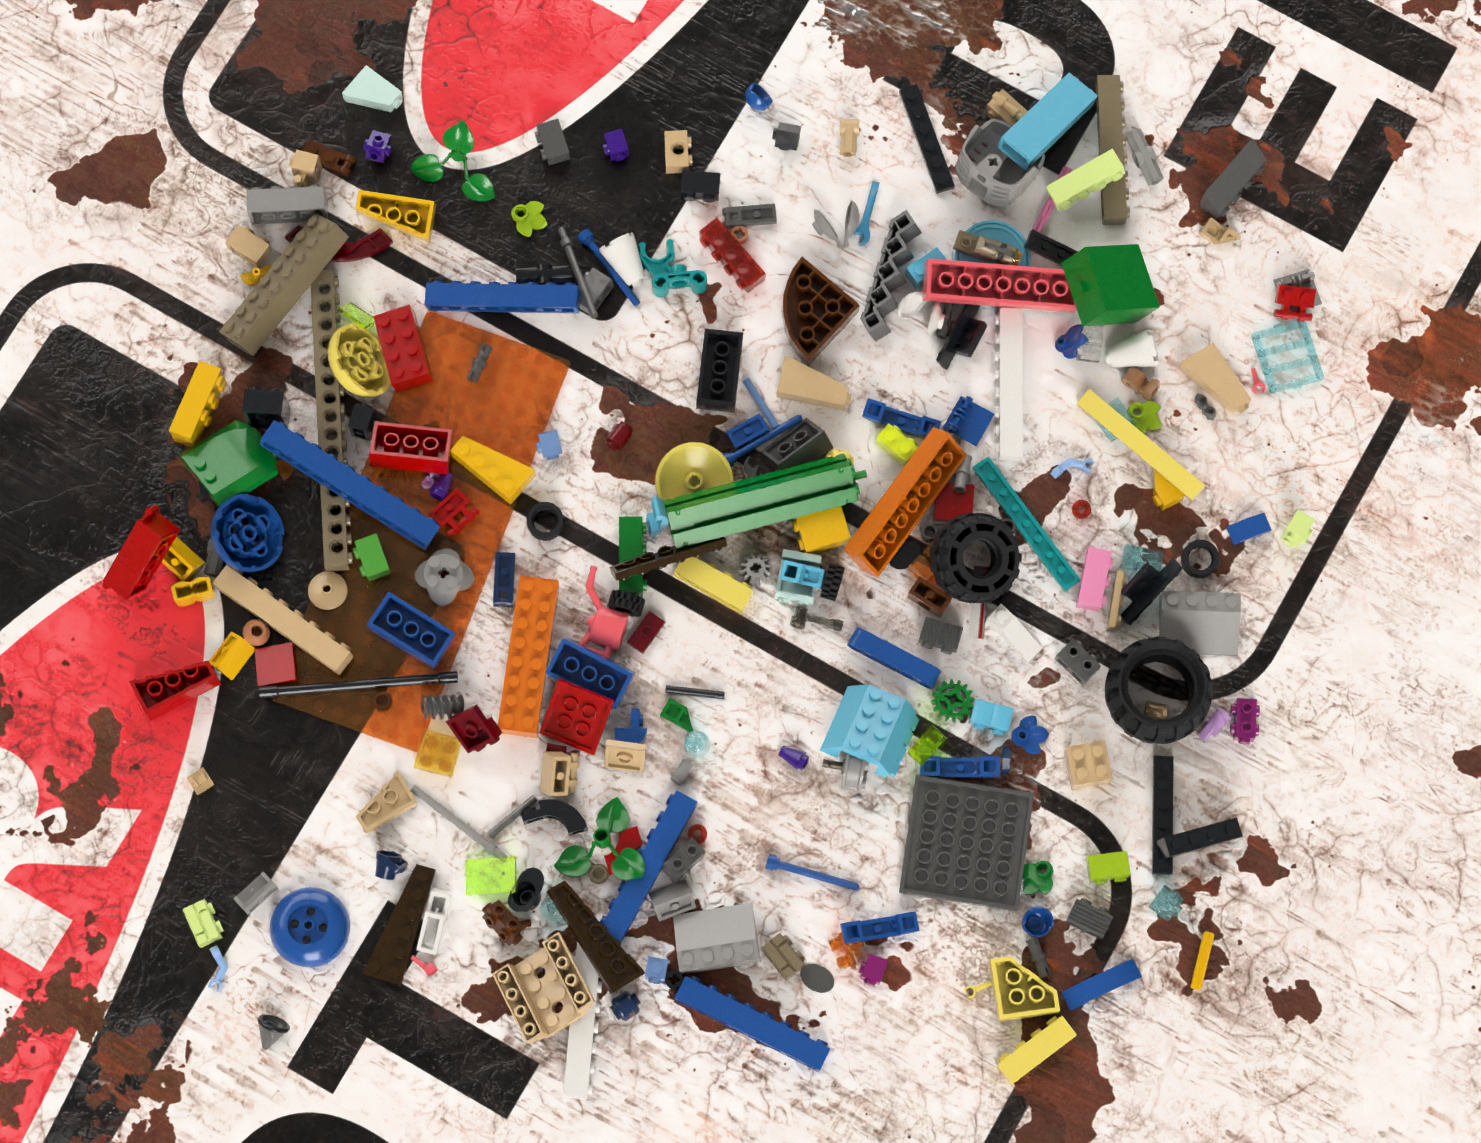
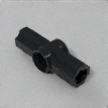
[515,264,574,285]

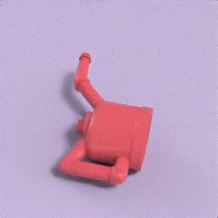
[579,565,629,658]

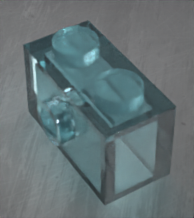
[1119,544,1164,573]

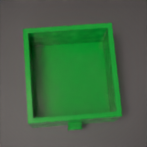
[1061,244,1160,327]

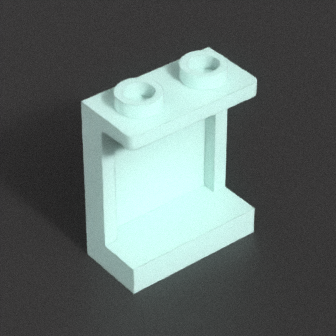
[775,549,822,607]

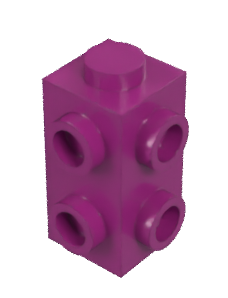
[1230,698,1260,744]

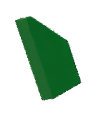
[660,698,693,734]

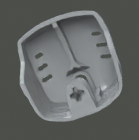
[955,119,1045,207]

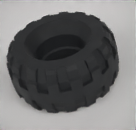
[929,513,1022,603]

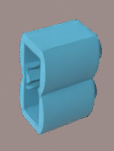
[969,699,1014,736]

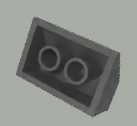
[761,418,834,471]

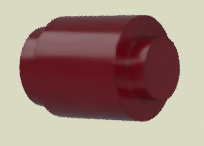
[606,421,633,451]

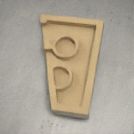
[356,770,418,835]

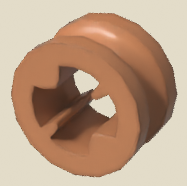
[731,225,748,245]

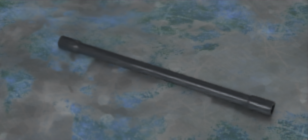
[259,671,458,699]

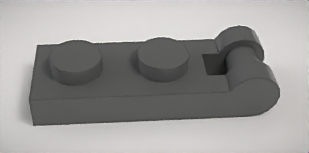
[722,203,777,229]

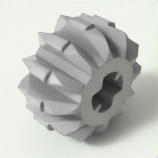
[739,553,772,587]

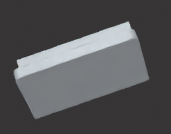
[649,880,696,922]

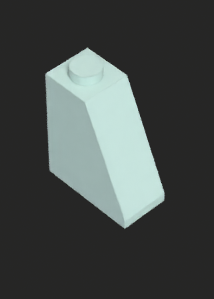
[342,65,403,112]

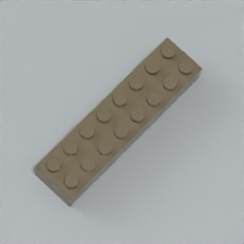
[219,213,349,356]

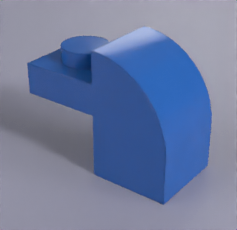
[615,709,647,744]

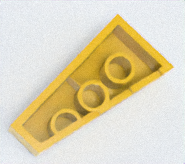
[355,190,436,243]
[450,436,536,505]

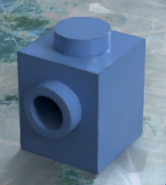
[536,429,562,460]
[645,956,669,984]

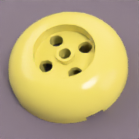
[328,323,391,398]

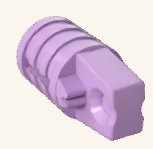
[1198,708,1231,742]

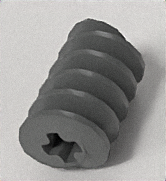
[421,694,464,720]

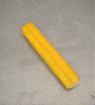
[1191,931,1214,990]

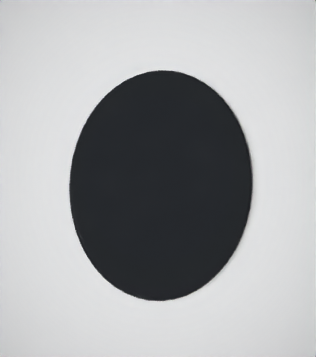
[889,541,921,569]

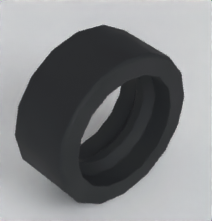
[526,502,564,541]
[1181,540,1219,578]

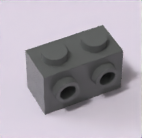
[1055,639,1101,686]

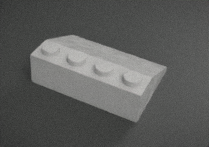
[1159,591,1241,656]
[673,902,761,975]

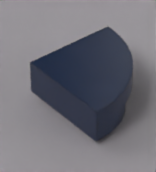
[1001,746,1011,774]

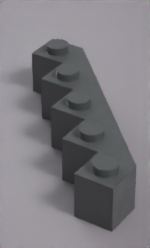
[860,210,922,342]

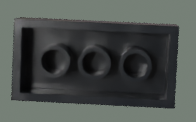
[696,328,743,413]

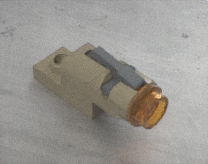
[952,230,1022,266]

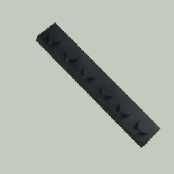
[899,85,955,194]
[1152,755,1174,875]

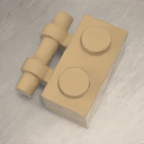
[986,89,1028,125]
[289,150,322,187]
[540,751,580,796]

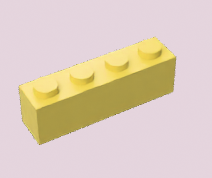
[674,557,754,614]
[997,1016,1077,1085]

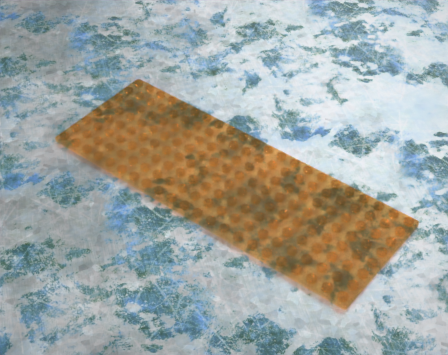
[272,311,570,752]

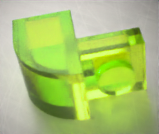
[907,725,948,767]

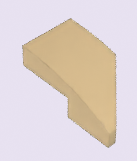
[1199,217,1241,244]
[1145,700,1167,719]

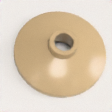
[308,572,348,610]

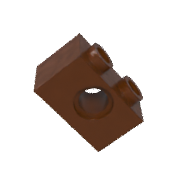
[907,576,952,618]

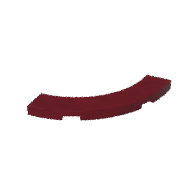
[285,225,393,262]

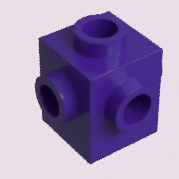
[363,130,392,163]

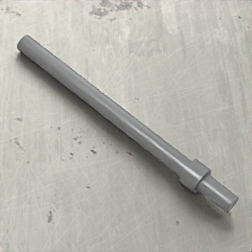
[410,785,508,863]

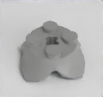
[415,548,475,607]

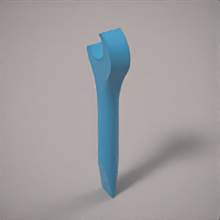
[854,181,880,246]

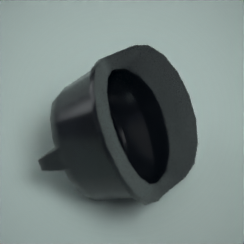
[508,867,544,912]

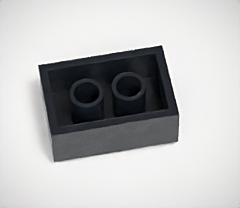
[242,387,291,429]

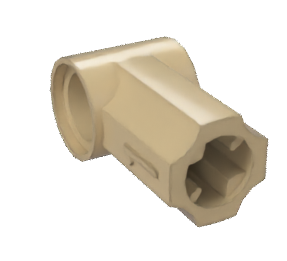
[840,118,860,157]

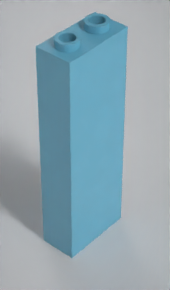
[997,73,1098,171]

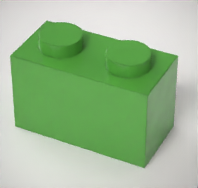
[353,533,391,582]

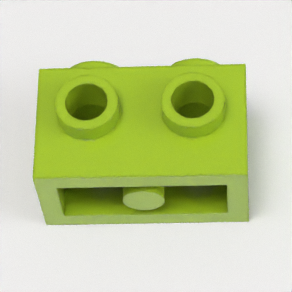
[1086,851,1131,885]

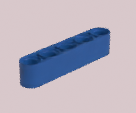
[847,627,941,689]

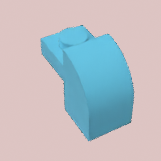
[779,560,827,589]

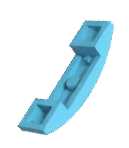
[646,496,669,537]

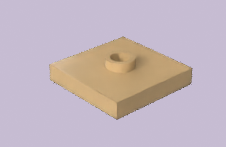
[604,739,646,773]

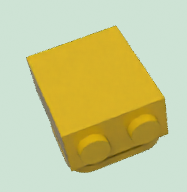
[792,506,851,555]

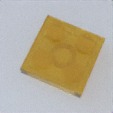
[413,729,461,778]

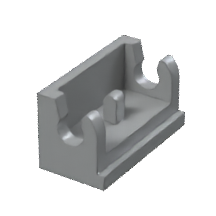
[233,872,278,915]

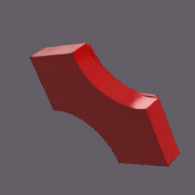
[604,826,643,876]

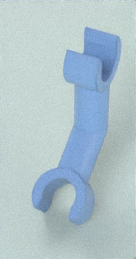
[1050,458,1094,479]
[208,945,228,992]

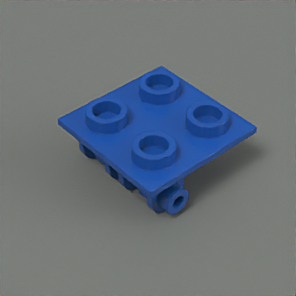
[942,396,995,446]

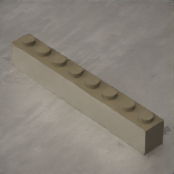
[1095,75,1130,225]

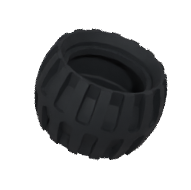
[1105,636,1213,744]

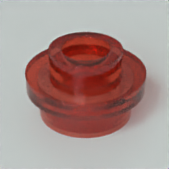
[1072,500,1091,519]
[687,824,707,844]

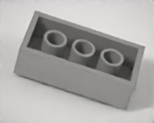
[246,184,328,224]

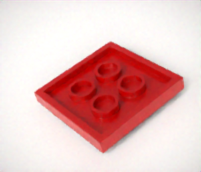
[539,679,615,755]

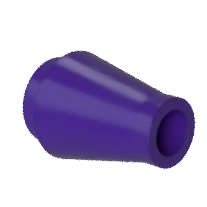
[430,472,454,501]
[778,746,809,770]

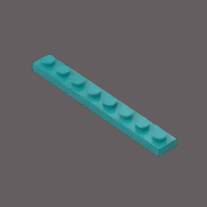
[972,456,1081,592]

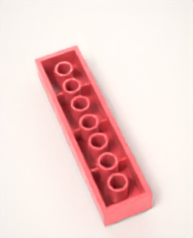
[922,259,1077,313]

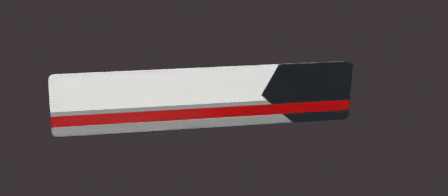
[969,566,989,639]

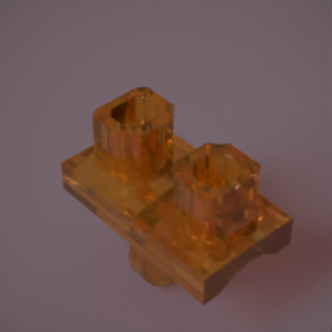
[829,932,864,970]

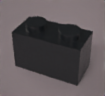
[681,170,720,203]
[348,403,377,441]

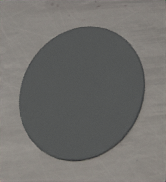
[800,964,834,993]

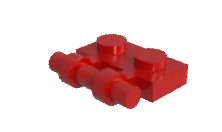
[1273,284,1316,322]
[428,488,480,538]

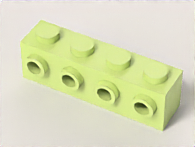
[1046,148,1125,211]

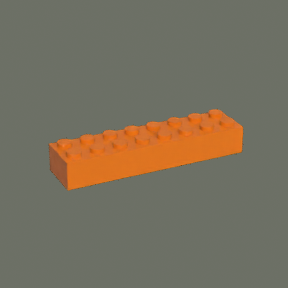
[843,427,967,577]
[498,575,560,738]

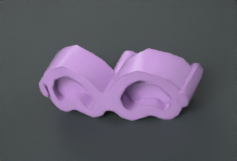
[421,473,441,489]

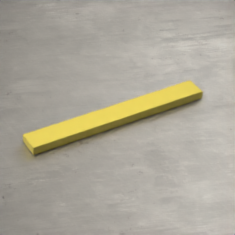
[1077,389,1205,501]

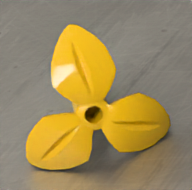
[240,264,272,286]

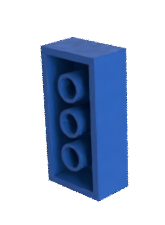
[367,592,456,670]
[545,637,636,709]

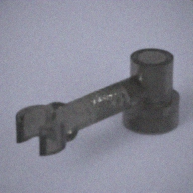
[790,606,844,631]

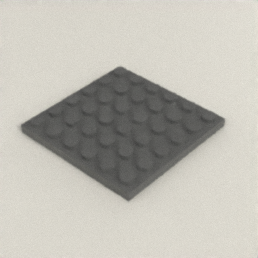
[899,775,1034,911]

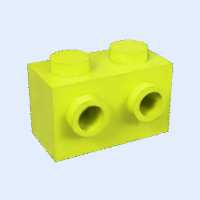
[875,423,918,467]

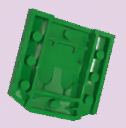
[179,420,278,507]

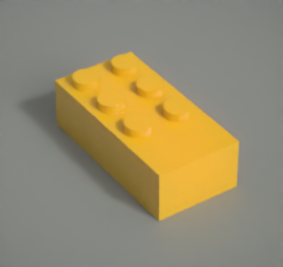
[169,360,227,447]

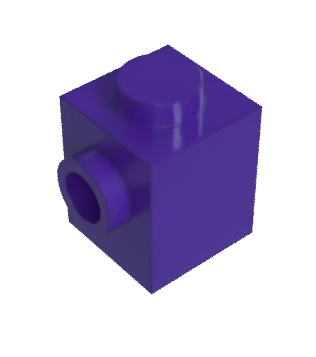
[603,129,629,161]

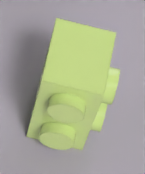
[1280,509,1315,548]

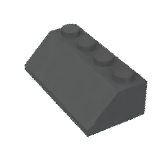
[1199,139,1267,220]

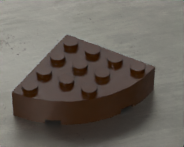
[782,256,860,366]

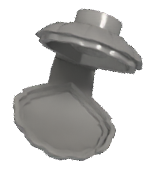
[812,200,860,249]

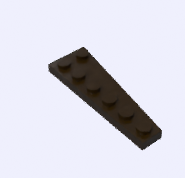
[610,537,728,581]
[363,864,436,986]
[547,880,645,994]

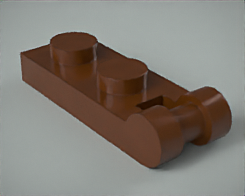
[302,139,356,177]

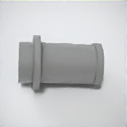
[670,759,693,785]

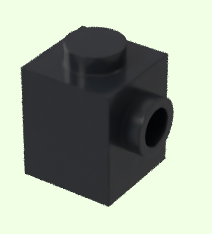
[772,122,802,151]

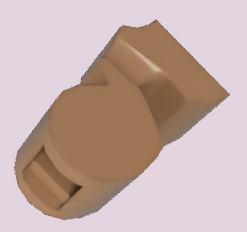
[1121,367,1160,401]

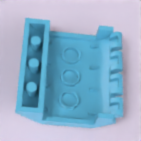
[820,684,919,778]

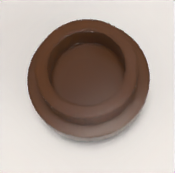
[373,692,393,712]

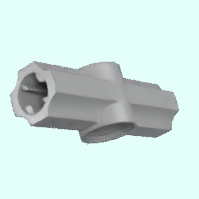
[1126,128,1164,186]

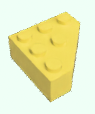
[989,956,1060,1022]

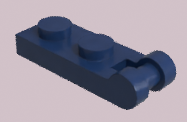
[493,552,516,607]

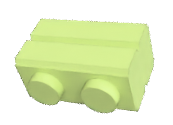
[183,899,224,948]

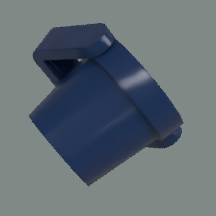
[375,850,408,880]

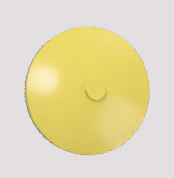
[655,442,733,500]

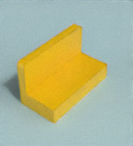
[209,632,255,680]

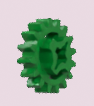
[931,679,975,723]

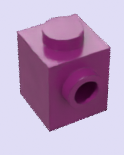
[858,954,888,987]

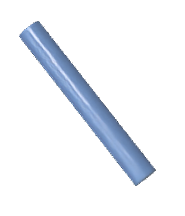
[743,378,779,429]

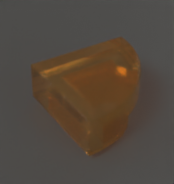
[277,459,295,481]

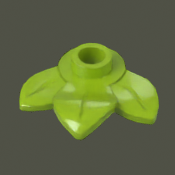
[511,201,547,237]
[1127,401,1162,435]

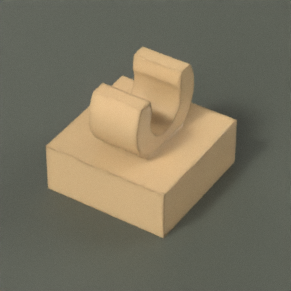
[187,767,215,795]

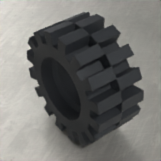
[820,563,845,601]
[607,590,645,617]

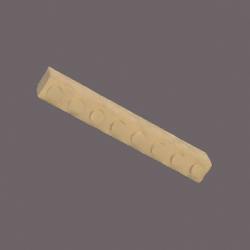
[212,565,353,675]

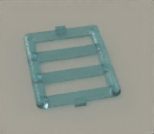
[1251,321,1324,393]

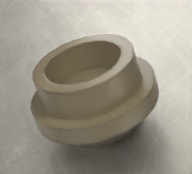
[589,864,609,884]

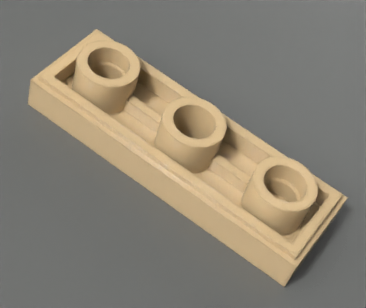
[1106,570,1128,632]

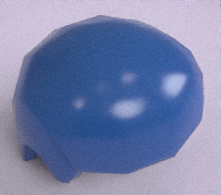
[745,82,773,111]
[1021,907,1054,938]

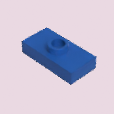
[726,413,769,450]

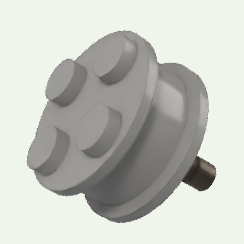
[822,753,869,792]

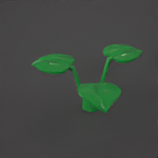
[411,120,495,201]
[554,797,645,880]

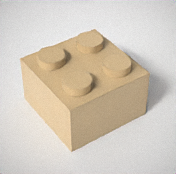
[1064,740,1113,790]

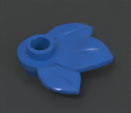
[1055,324,1089,359]
[1011,715,1049,754]

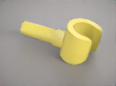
[964,981,991,999]

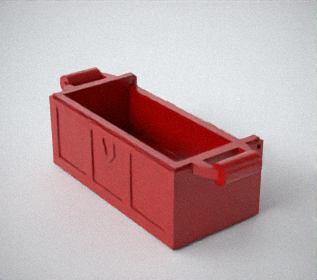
[102,505,180,599]

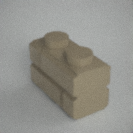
[761,933,806,981]

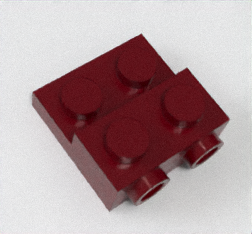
[446,704,503,754]

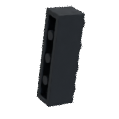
[1157,817,1243,860]

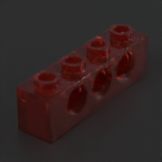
[699,218,766,293]

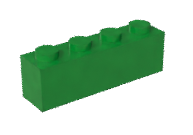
[619,516,647,597]

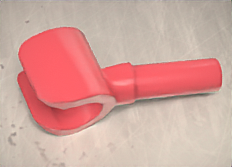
[1251,368,1266,394]
[410,955,438,976]

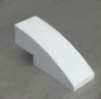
[416,888,453,955]

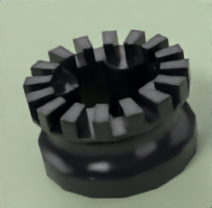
[665,971,683,990]

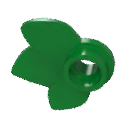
[1023,861,1054,895]

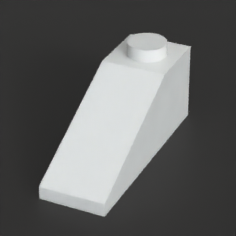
[986,604,1042,663]

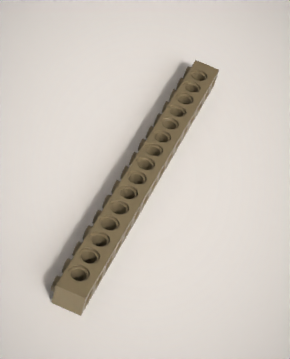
[311,269,353,572]

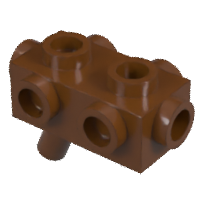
[482,899,531,946]

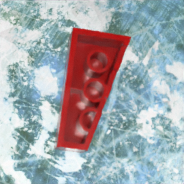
[129,660,221,721]

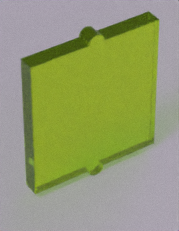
[337,302,375,329]

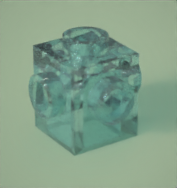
[1149,885,1184,921]

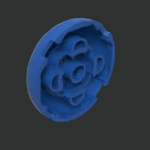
[211,494,284,572]
[270,887,350,968]

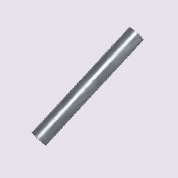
[487,795,538,839]

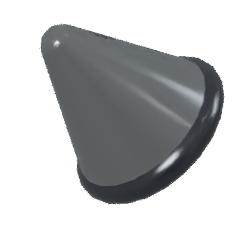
[257,1014,290,1050]

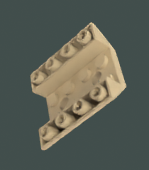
[492,932,595,1044]

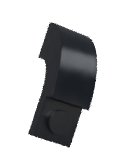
[521,799,588,836]

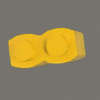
[171,577,216,606]

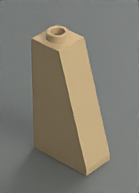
[1179,343,1252,414]
[776,356,852,411]

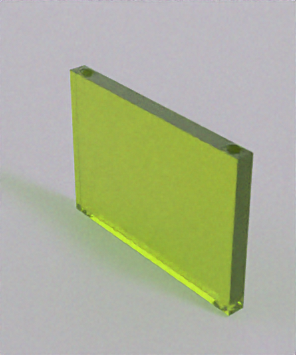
[465,856,517,896]

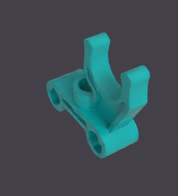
[639,239,707,298]

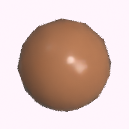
[242,619,270,646]

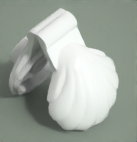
[897,292,945,335]

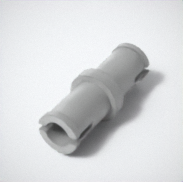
[953,454,972,493]

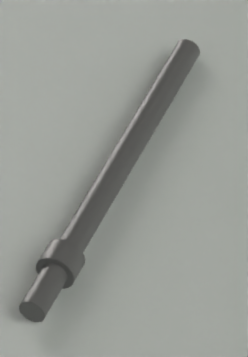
[558,227,598,319]

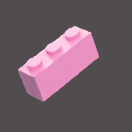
[1076,547,1114,612]

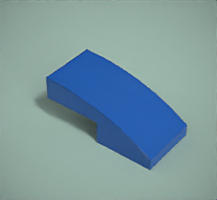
[1226,513,1272,545]

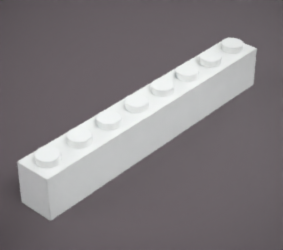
[995,308,1023,462]
[563,941,602,1099]

